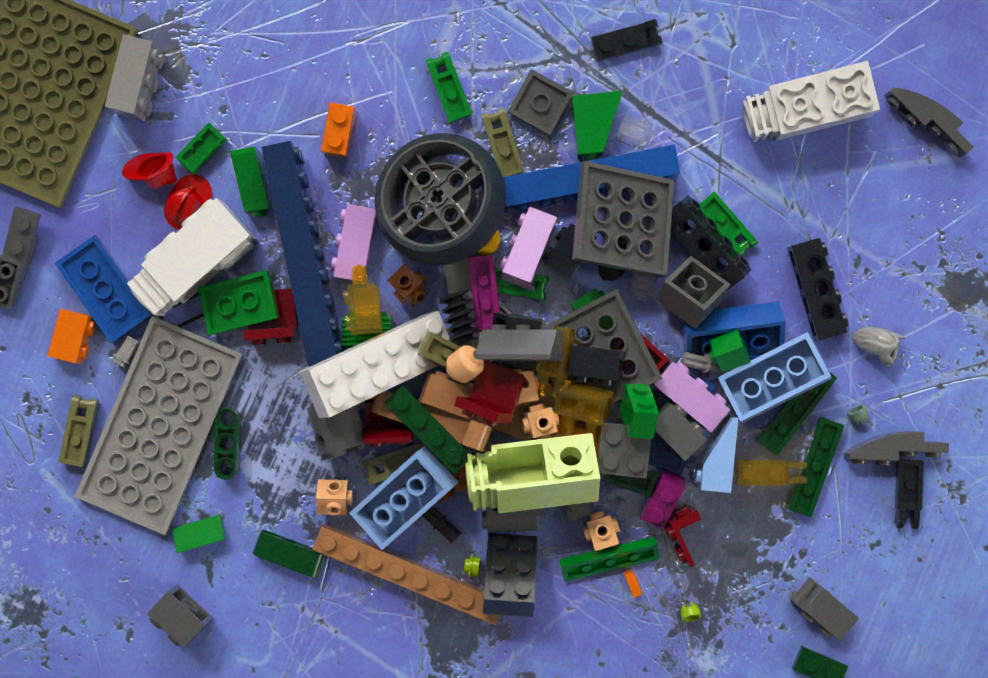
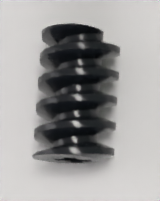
[440,289,479,344]

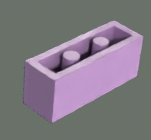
[330,204,377,283]
[499,207,557,290]
[651,361,730,433]

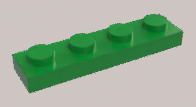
[559,537,660,582]

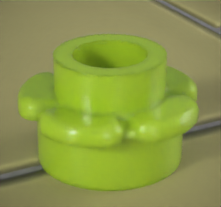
[464,554,481,578]

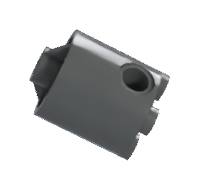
[307,403,368,460]
[482,507,546,532]

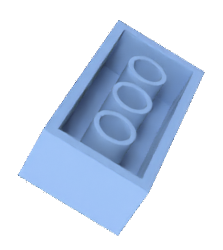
[718,332,831,423]
[350,445,459,550]

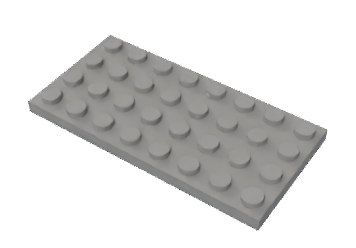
[74,316,244,535]

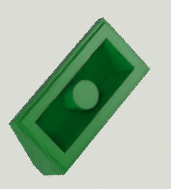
[173,514,227,553]

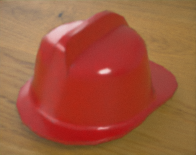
[122,152,177,189]
[164,174,212,230]

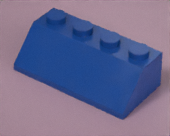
[681,301,786,369]

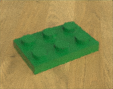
[198,270,280,335]

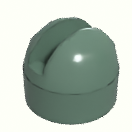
[847,404,869,425]

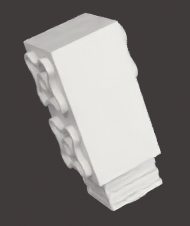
[742,61,880,142]
[127,198,257,316]

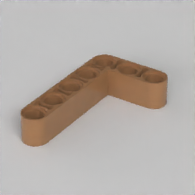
[370,391,493,452]

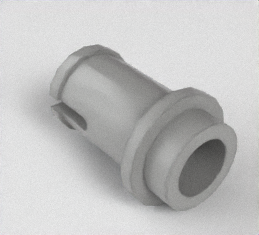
[112,336,140,368]

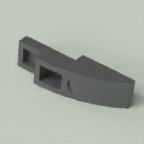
[885,87,973,157]
[0,207,41,309]
[844,431,949,465]

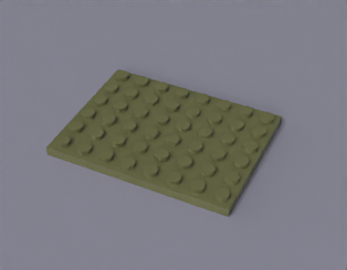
[0,0,138,209]

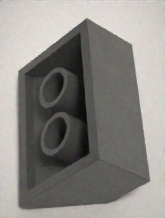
[475,325,563,362]

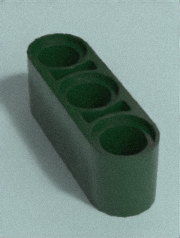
[214,407,241,480]
[252,530,327,578]

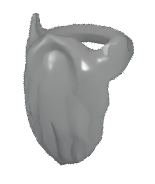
[853,326,906,367]

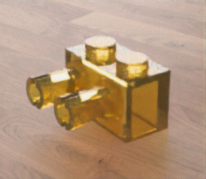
[553,380,614,443]

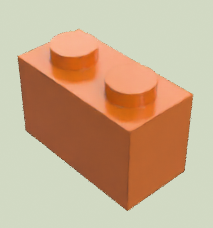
[321,102,357,159]
[47,308,96,364]

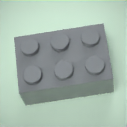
[105,34,164,122]

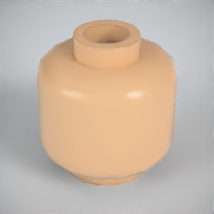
[446,345,484,383]

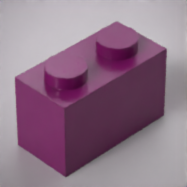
[640,467,685,530]

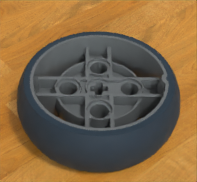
[375,133,506,265]

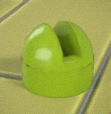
[680,602,701,622]

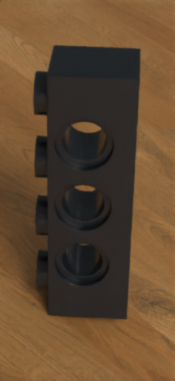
[670,195,752,291]
[787,238,849,341]

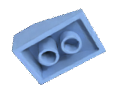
[691,416,739,493]

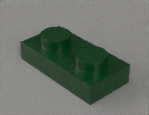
[792,645,848,678]

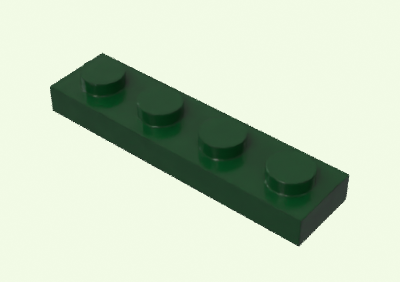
[757,372,837,456]
[384,385,470,474]
[787,416,844,517]

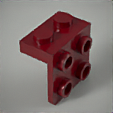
[244,289,298,345]
[454,361,525,427]
[363,399,414,447]
[664,504,702,568]

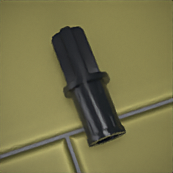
[422,506,462,544]

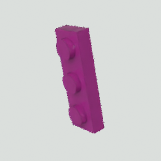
[468,254,501,331]

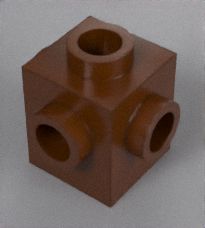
[387,264,430,307]

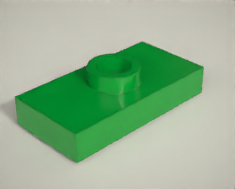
[175,122,228,175]

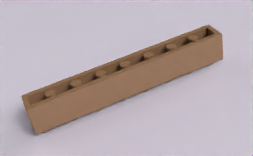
[418,371,599,452]
[312,524,500,625]

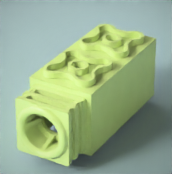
[465,433,600,514]

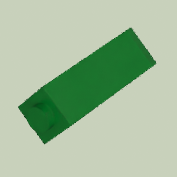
[571,91,622,161]
[230,146,272,218]

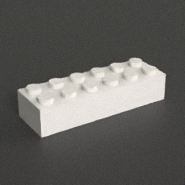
[299,311,449,418]

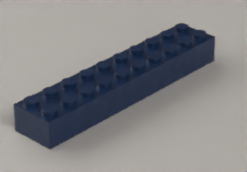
[261,141,345,367]

